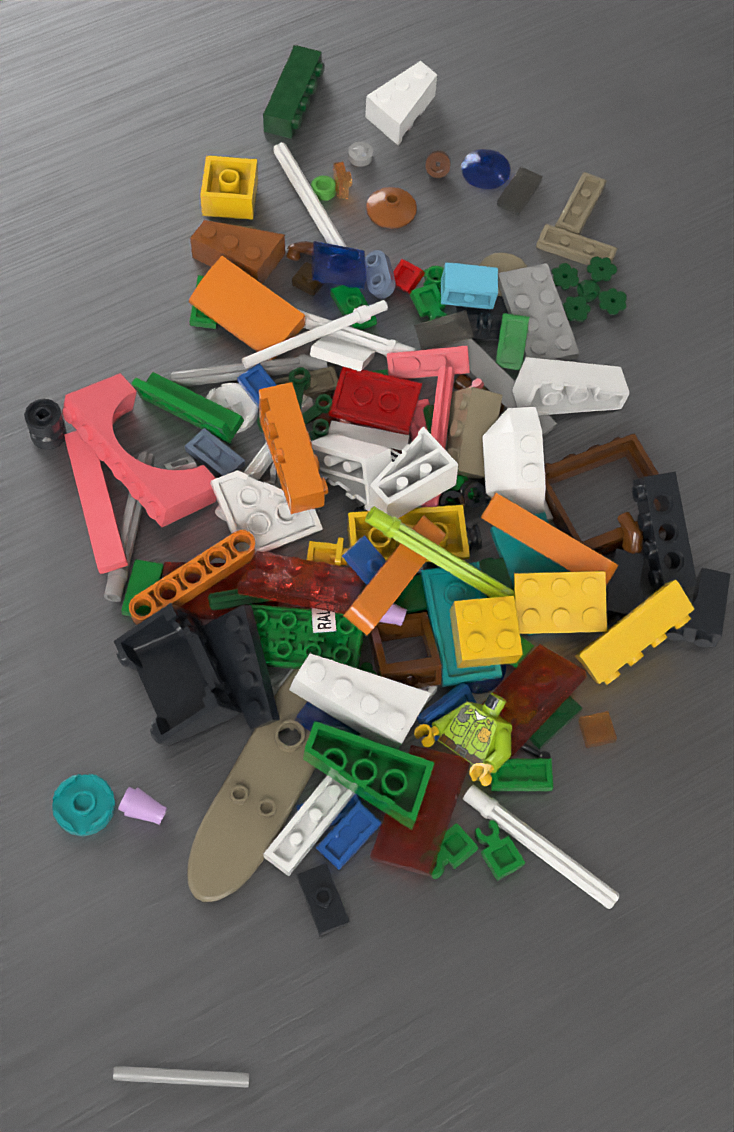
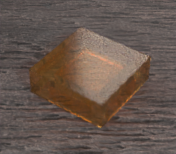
[578,711,617,748]

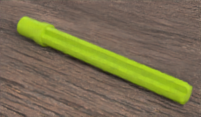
[365,506,515,598]

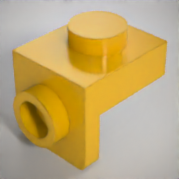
[306,537,349,574]

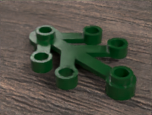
[257,367,332,441]

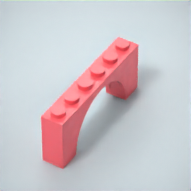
[62,373,217,527]

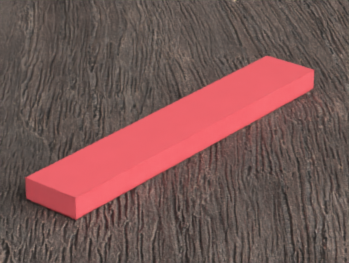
[64,431,129,575]

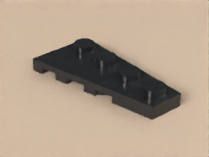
[202,605,280,730]

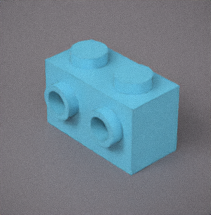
[441,262,498,309]

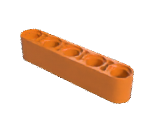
[480,493,618,586]
[343,515,446,635]
[129,530,255,625]

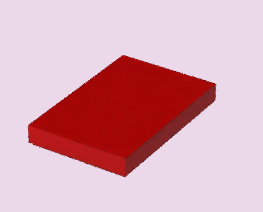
[329,366,422,435]

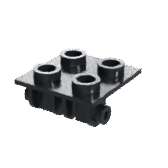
[456,296,508,340]

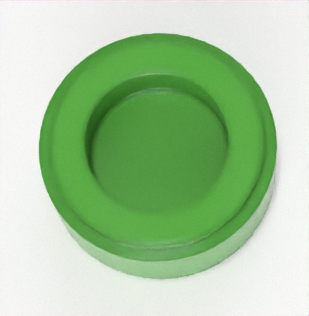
[311,175,336,201]

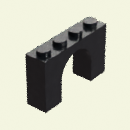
[606,549,731,647]

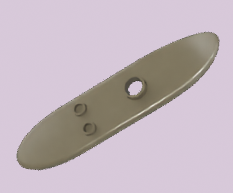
[187,669,340,903]

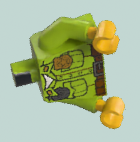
[414,693,512,786]

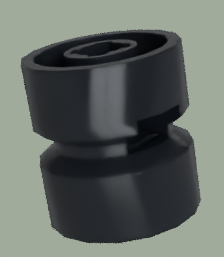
[24,398,67,450]

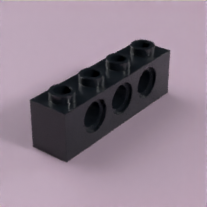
[632,471,698,593]

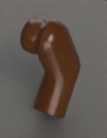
[286,241,325,261]

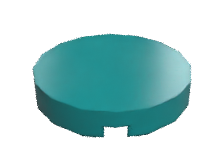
[52,774,116,836]

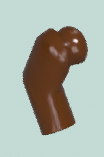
[617,512,643,554]

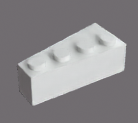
[512,357,630,415]
[289,654,431,749]

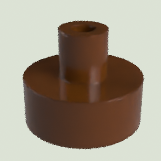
[426,151,451,178]

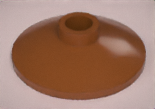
[366,187,417,229]

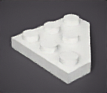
[210,470,323,557]

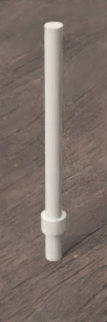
[242,300,388,368]

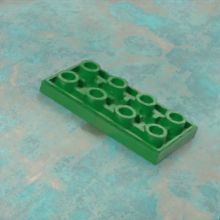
[249,604,364,669]

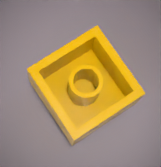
[200,155,258,220]
[450,596,523,669]

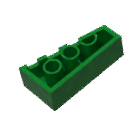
[303,721,435,829]

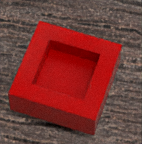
[393,259,425,294]

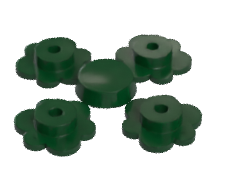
[551,256,627,322]

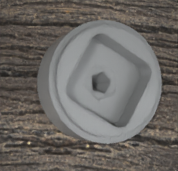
[348,142,373,167]

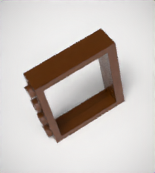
[544,433,666,556]

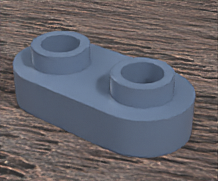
[363,250,396,299]

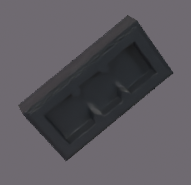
[297,863,350,936]

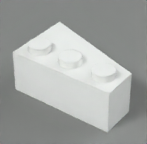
[369,426,458,518]

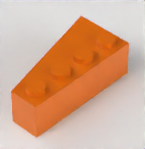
[259,382,328,514]

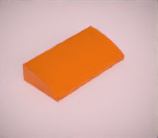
[189,256,305,360]

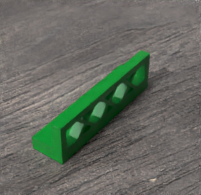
[131,372,244,443]

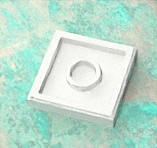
[310,335,376,371]

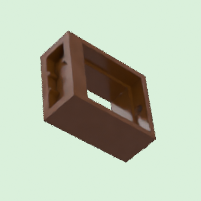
[369,612,442,688]

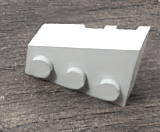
[365,61,437,145]
[311,433,392,511]

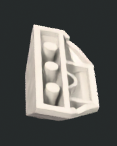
[482,407,546,515]

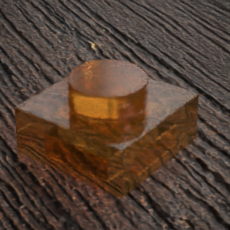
[333,162,352,199]

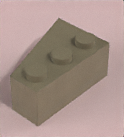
[447,387,502,479]

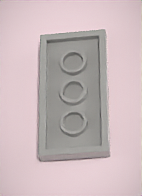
[498,263,580,361]

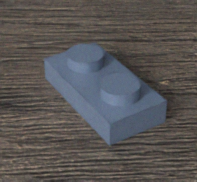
[185,428,245,478]

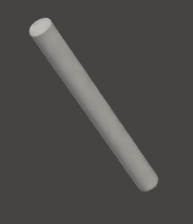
[113,1066,250,1088]

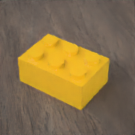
[514,571,607,634]

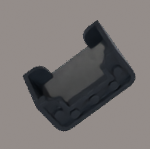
[114,603,242,746]

